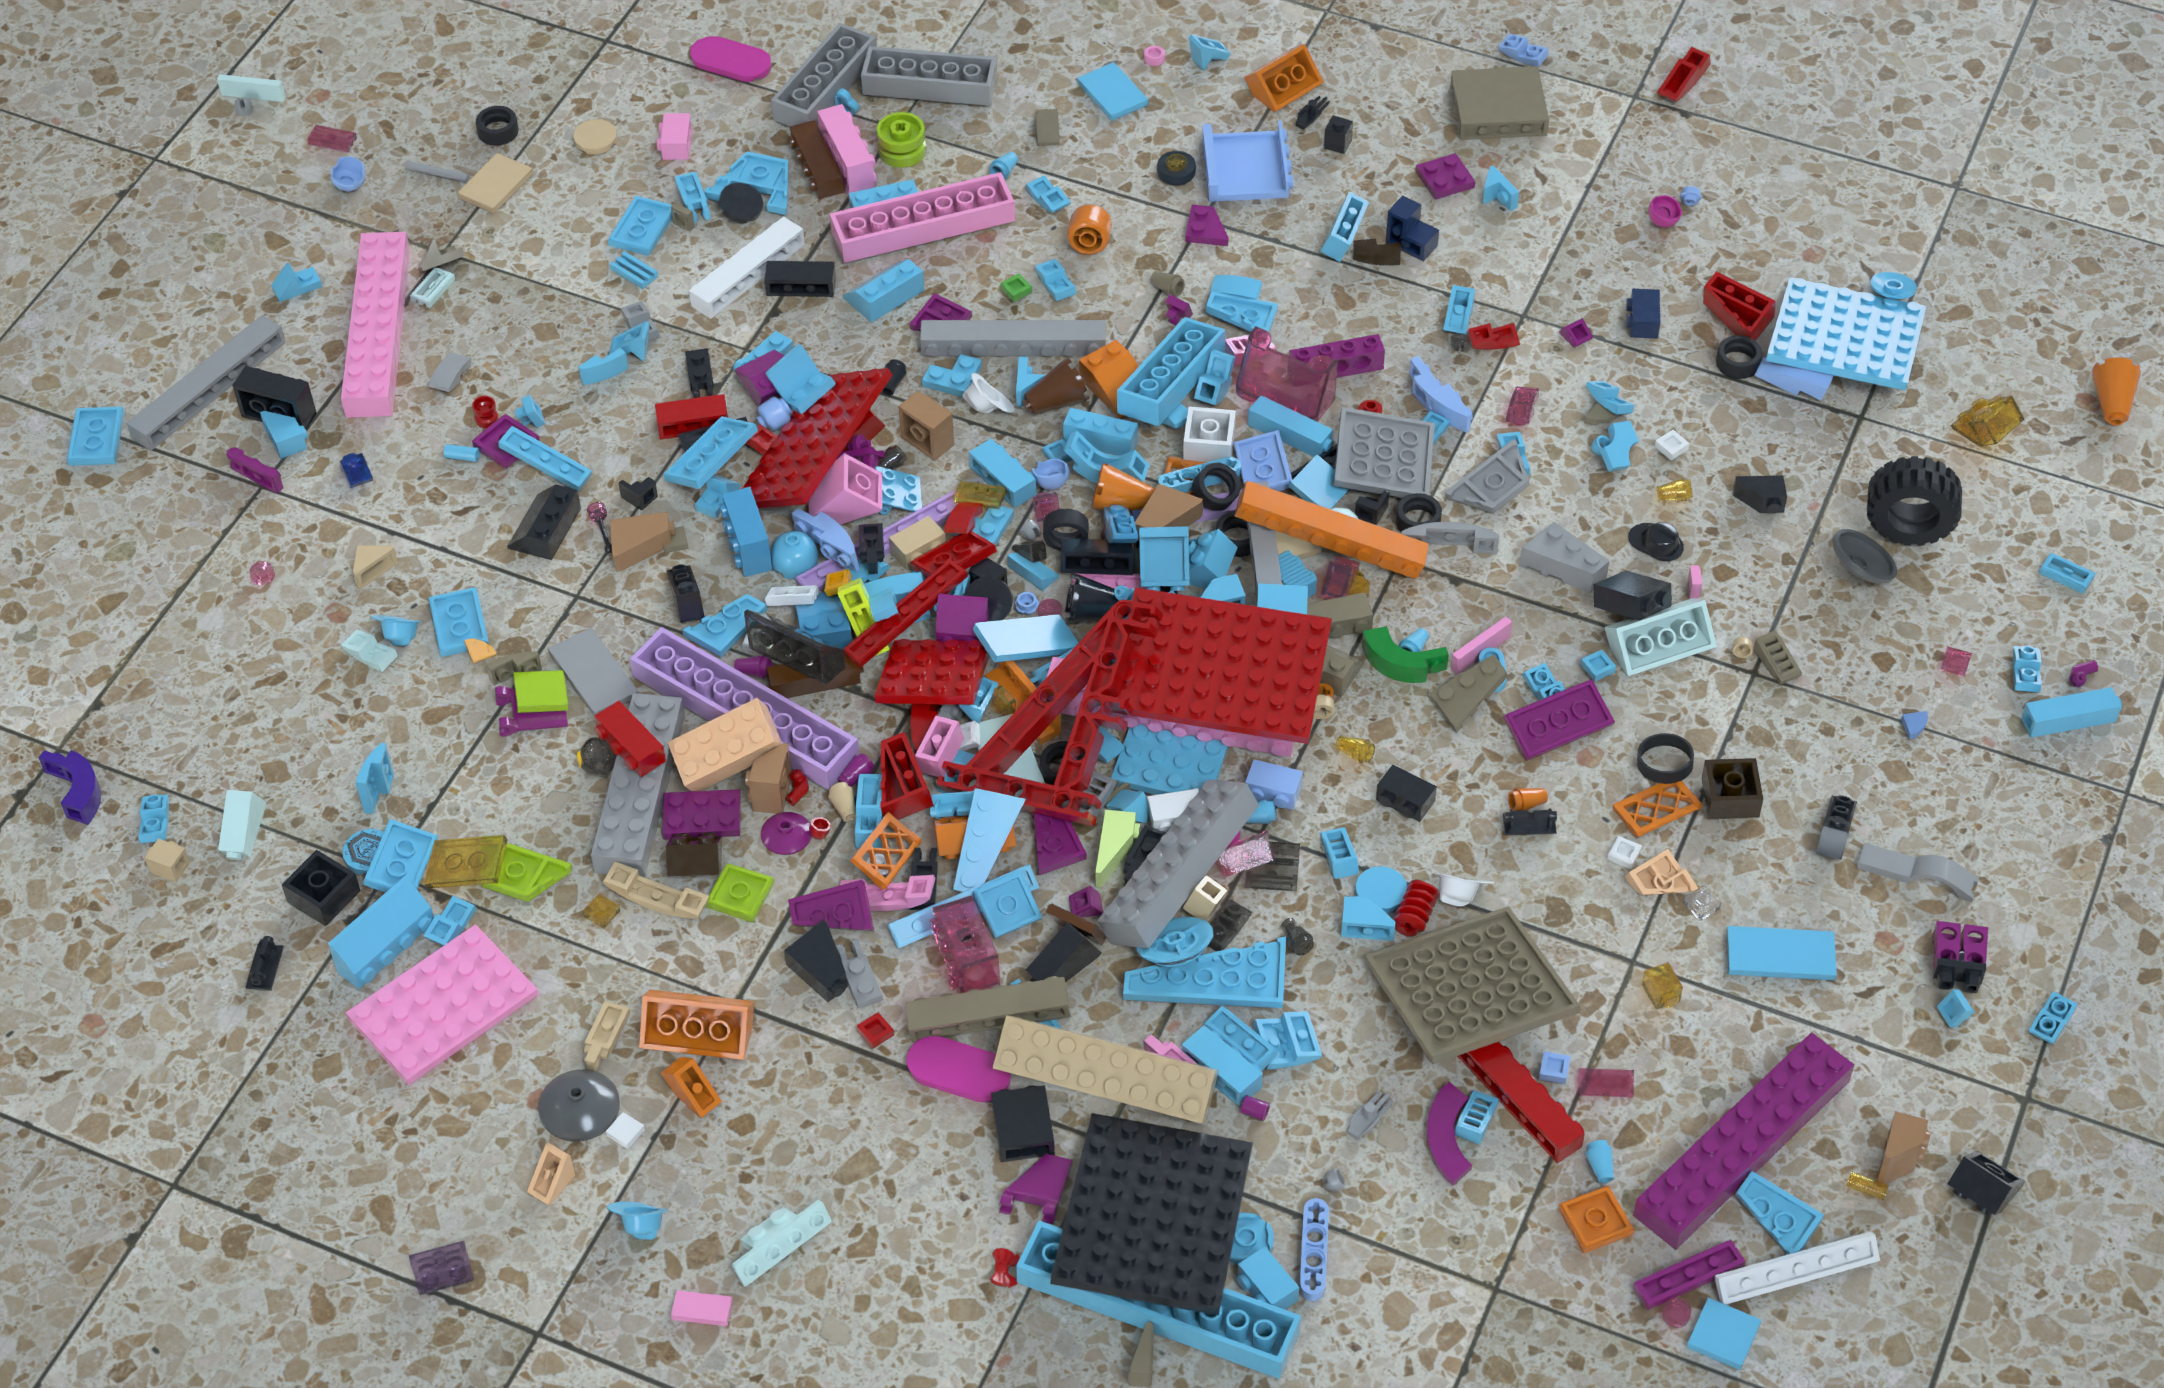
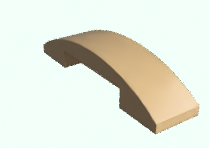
[603,862,709,919]

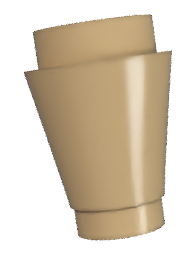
[828,782,856,822]

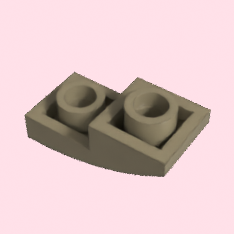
[486,651,542,686]

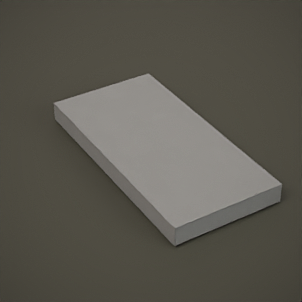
[548,627,639,715]

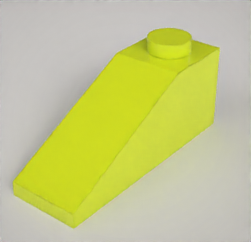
[837,578,890,656]

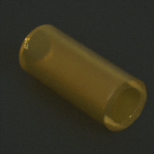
[1846,1171,1889,1201]

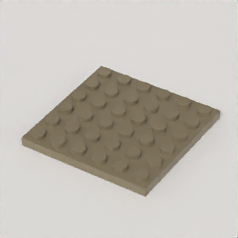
[1365,906,1580,1064]

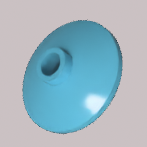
[1870,272,1917,299]

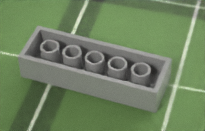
[771,23,877,126]
[861,46,998,106]

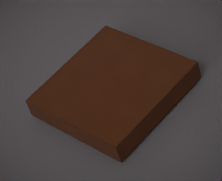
[1046,904,1107,945]

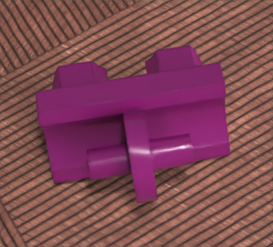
[836,435,885,469]

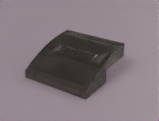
[1245,840,1300,892]

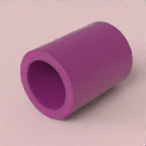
[1240,1095,1270,1121]

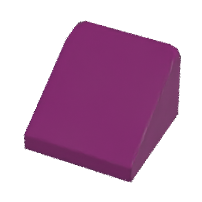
[1559,318,1594,348]
[1069,886,1104,918]

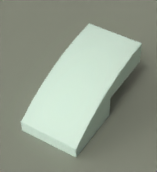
[341,630,398,672]

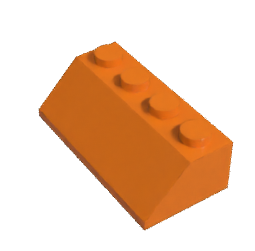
[639,990,754,1060]

